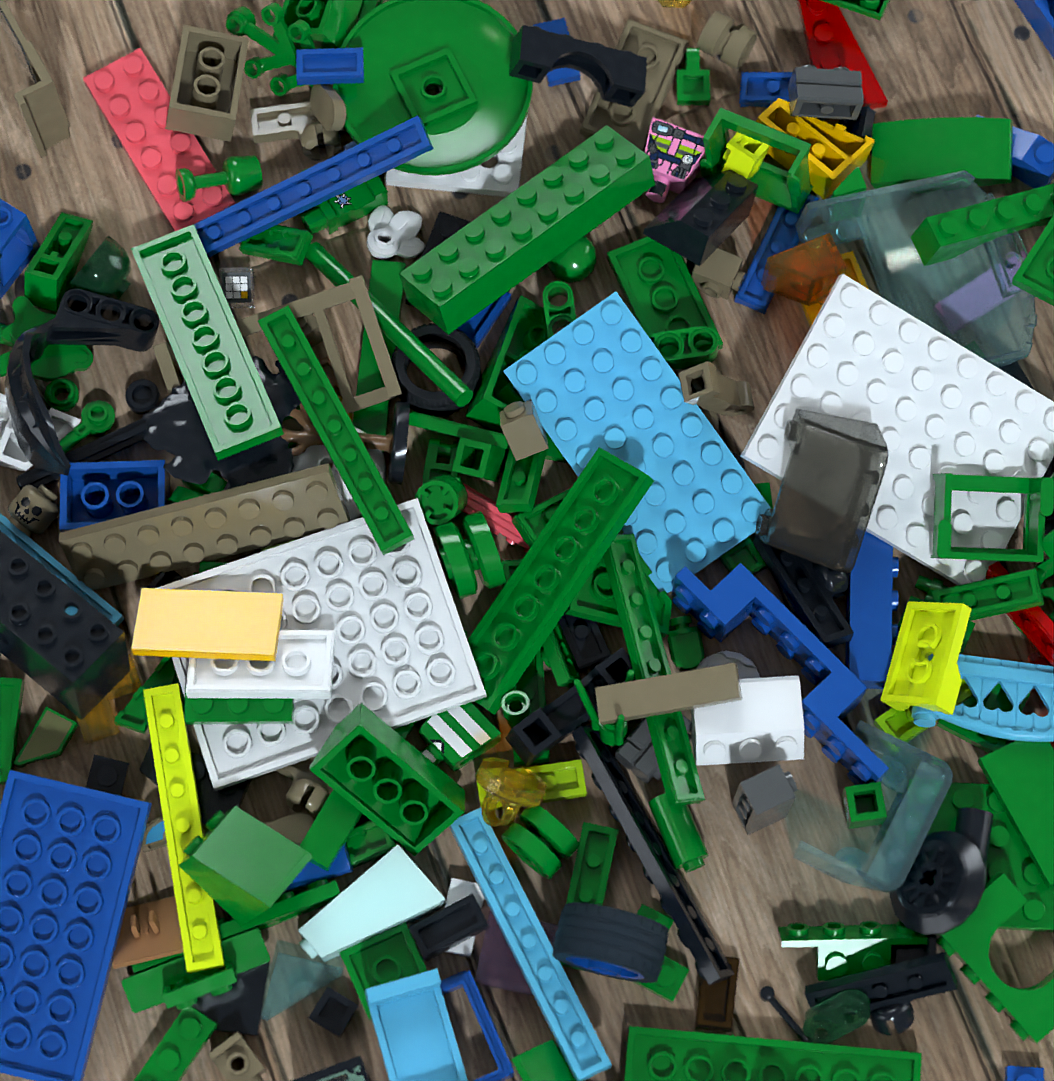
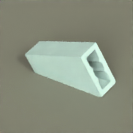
[298,845,446,962]

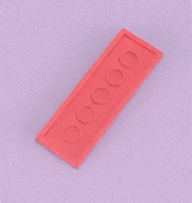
[83,48,236,232]

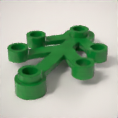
[226,3,332,96]

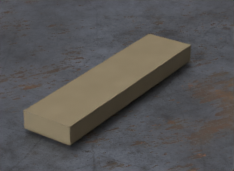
[595,662,742,725]

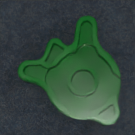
[0,296,93,382]

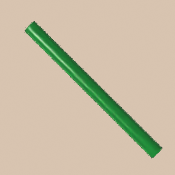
[305,242,473,407]

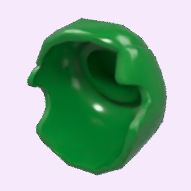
[547,236,597,283]

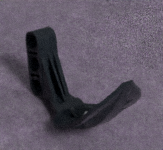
[4,289,159,476]

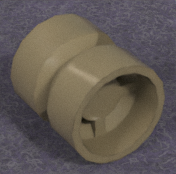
[697,10,758,70]

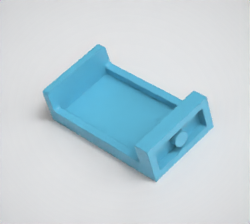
[365,969,468,1081]

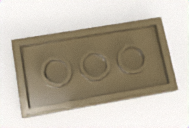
[580,19,689,151]

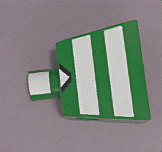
[419,702,501,772]

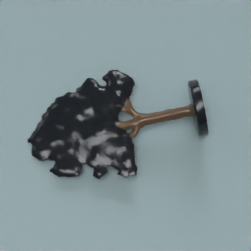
[142,356,410,490]

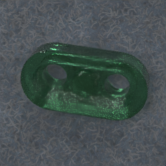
[803,989,871,1044]

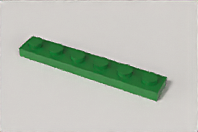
[131,879,341,974]

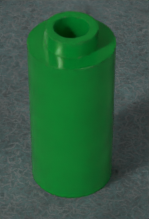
[648,793,709,873]

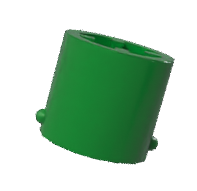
[415,475,468,525]

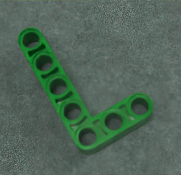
[542,281,718,370]

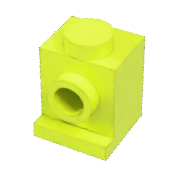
[721,132,770,180]

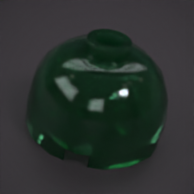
[67,236,131,299]

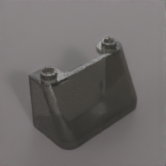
[756,408,888,573]

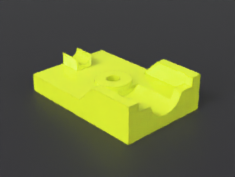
[880,601,971,715]

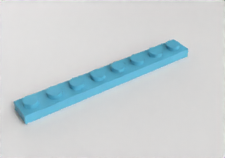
[449,807,612,1081]

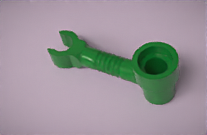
[501,686,531,728]

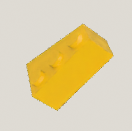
[756,98,875,200]

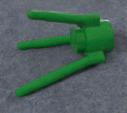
[574,669,634,746]

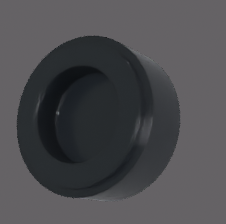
[125,379,161,415]

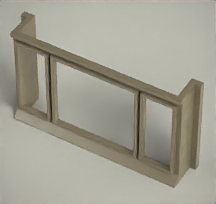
[153,275,402,431]

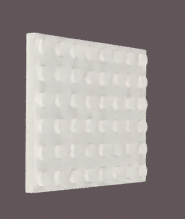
[741,274,1054,585]
[157,498,487,791]

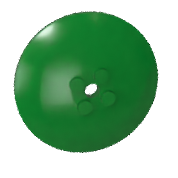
[333,0,533,176]

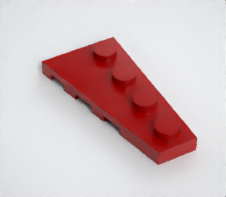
[797,0,888,109]

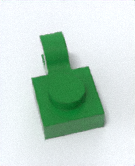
[676,48,710,106]

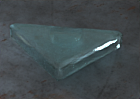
[261,952,344,1021]

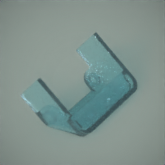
[793,720,953,893]

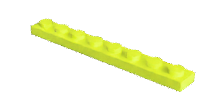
[143,683,225,973]

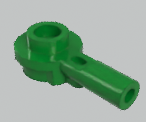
[59,400,116,454]

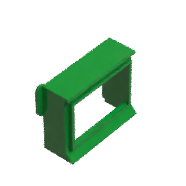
[700,107,813,214]
[931,473,1054,562]

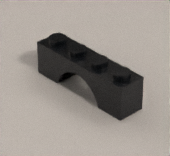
[509,25,647,108]
[505,647,636,766]

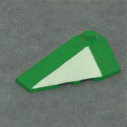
[465,295,548,432]

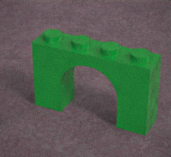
[936,872,1054,1043]

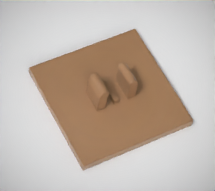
[112,896,184,969]

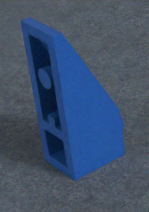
[976,115,1054,189]

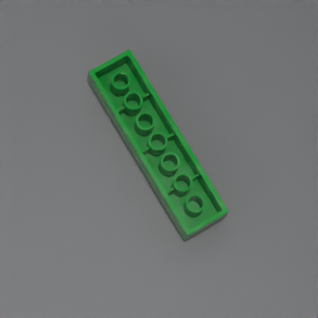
[399,125,655,335]

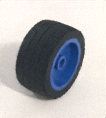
[553,902,669,983]

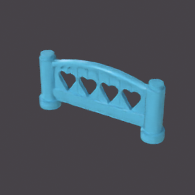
[912,654,1054,742]

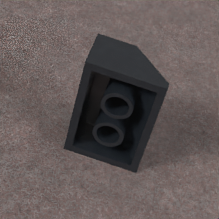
[643,170,759,266]

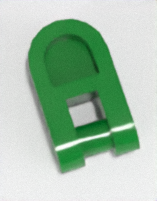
[423,438,459,484]

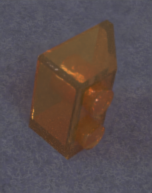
[762,233,847,306]

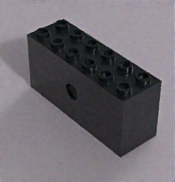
[0,530,131,720]

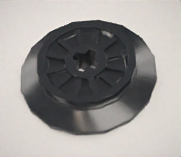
[890,831,986,935]

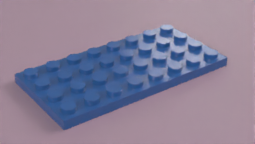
[0,770,152,1081]

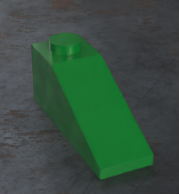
[24,212,93,312]

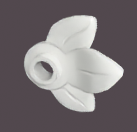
[367,205,426,260]

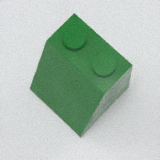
[178,806,313,926]

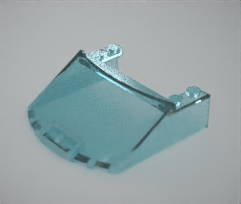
[795,170,1037,368]

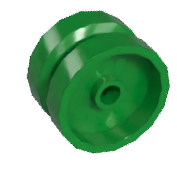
[434,511,506,599]

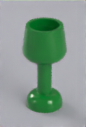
[176,156,263,202]

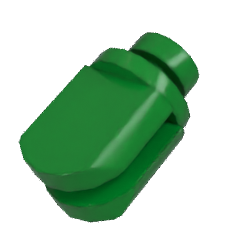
[667,616,704,670]

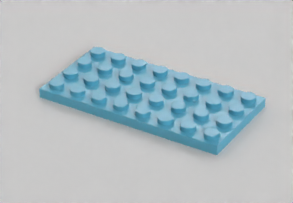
[503,291,777,594]

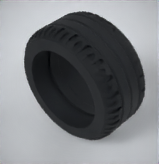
[391,323,481,417]

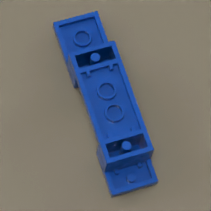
[672,563,889,785]

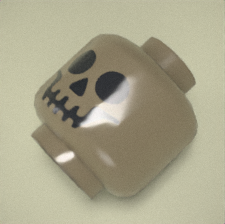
[8,484,60,536]

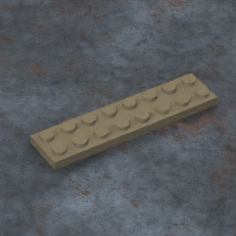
[59,463,350,591]

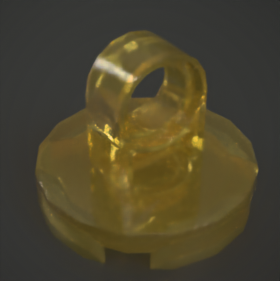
[475,757,547,826]

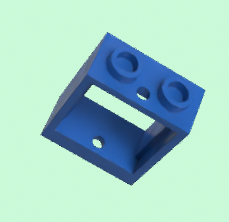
[0,199,40,299]

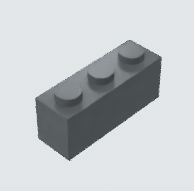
[732,764,798,835]

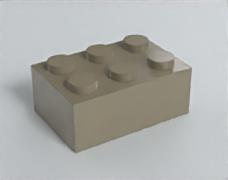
[165,25,249,142]

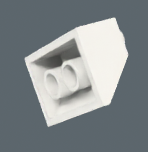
[691,675,804,766]

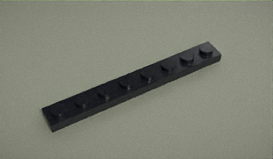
[571,725,735,985]

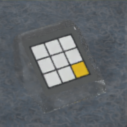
[219,267,255,308]

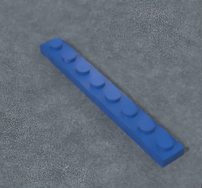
[194,116,434,258]

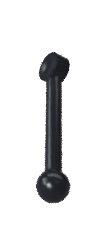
[759,986,815,1043]

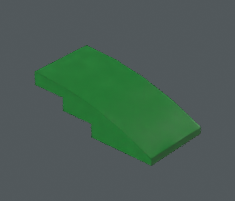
[871,117,1013,191]

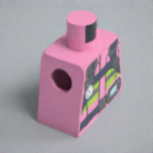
[645,117,706,203]

